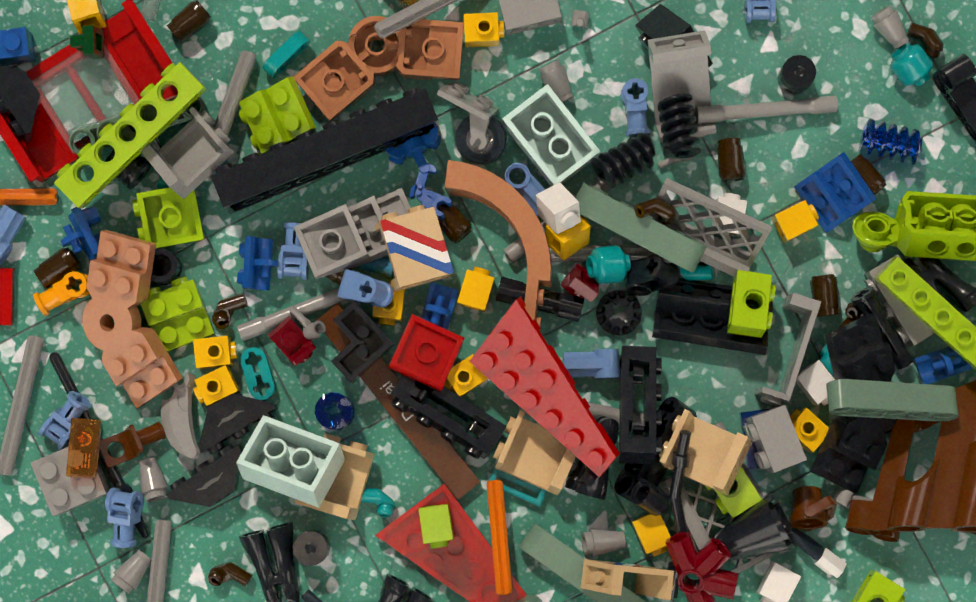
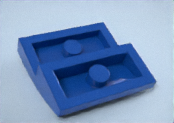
[794,152,877,233]

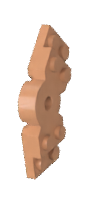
[294,16,464,122]
[82,230,183,409]

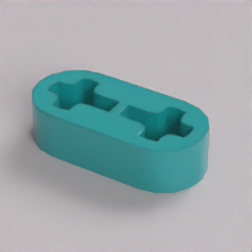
[262,30,311,78]
[241,347,276,401]

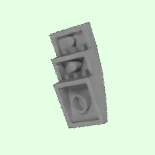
[294,188,411,279]

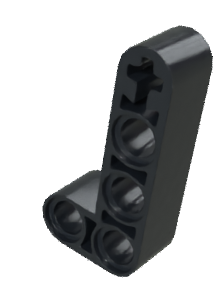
[932,53,976,144]
[614,397,697,516]

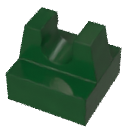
[70,25,104,59]

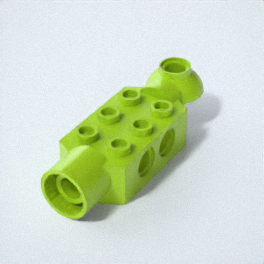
[852,191,976,261]

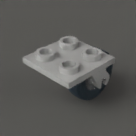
[437,81,507,165]

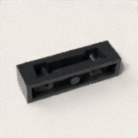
[619,346,662,465]
[387,374,506,459]

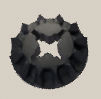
[596,290,642,336]

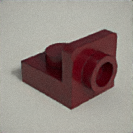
[561,263,599,302]
[267,316,316,366]

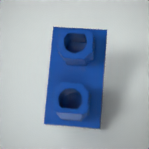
[60,207,101,261]
[237,236,279,291]
[421,282,459,330]
[914,346,973,384]

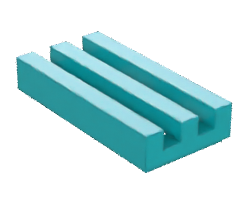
[489,460,547,507]

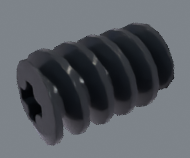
[657,93,701,158]
[591,133,655,188]

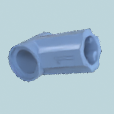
[503,163,545,216]
[0,205,27,266]
[563,349,620,379]

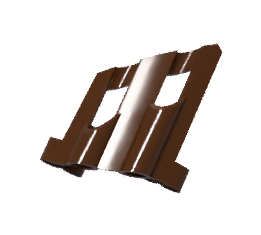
[845,380,976,542]

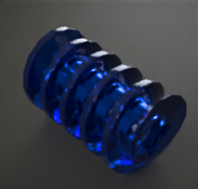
[859,118,923,166]
[315,392,355,430]

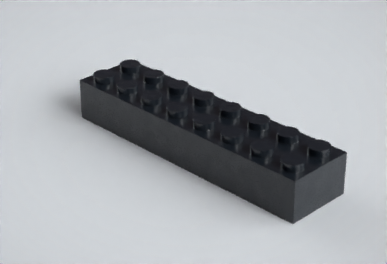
[211,87,440,215]

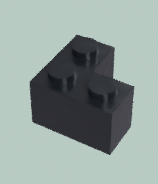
[635,3,713,67]
[331,301,395,384]

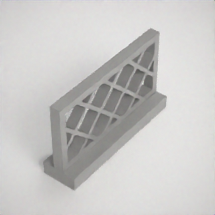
[650,178,772,277]
[659,476,774,573]

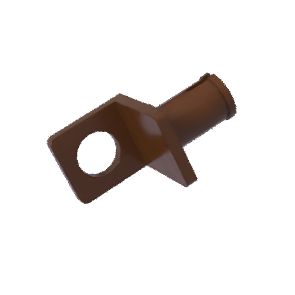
[97,422,166,468]

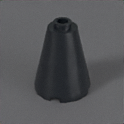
[714,494,797,562]

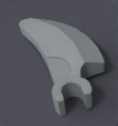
[161,372,200,459]

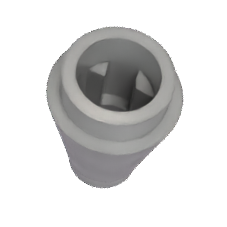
[871,5,909,49]
[538,59,573,102]
[139,458,169,502]
[581,529,625,557]
[111,550,152,594]

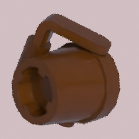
[790,486,837,531]

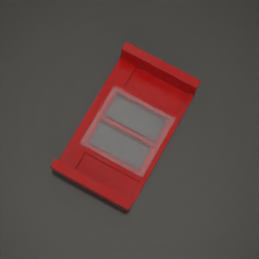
[0,0,178,183]

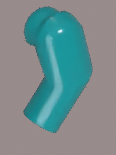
[679,265,714,280]
[361,488,395,518]

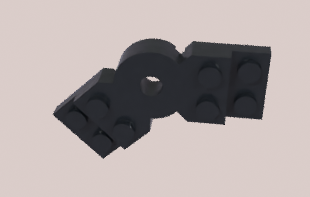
[810,314,898,494]

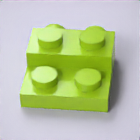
[239,76,316,154]
[132,187,204,248]
[141,277,215,352]

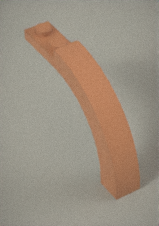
[445,160,552,333]

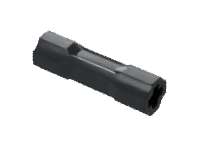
[496,277,585,322]

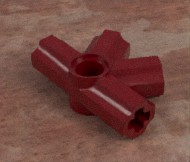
[665,532,739,602]

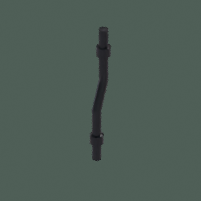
[667,430,691,599]

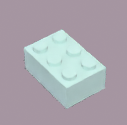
[502,84,600,186]
[236,415,345,508]

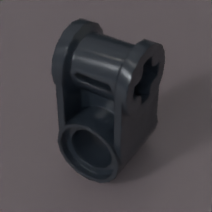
[626,254,680,296]

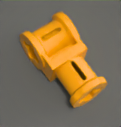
[33,271,90,316]

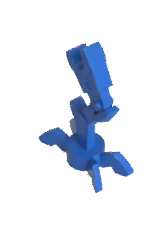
[386,127,453,220]

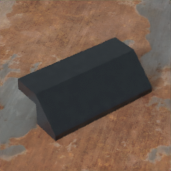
[652,278,773,355]

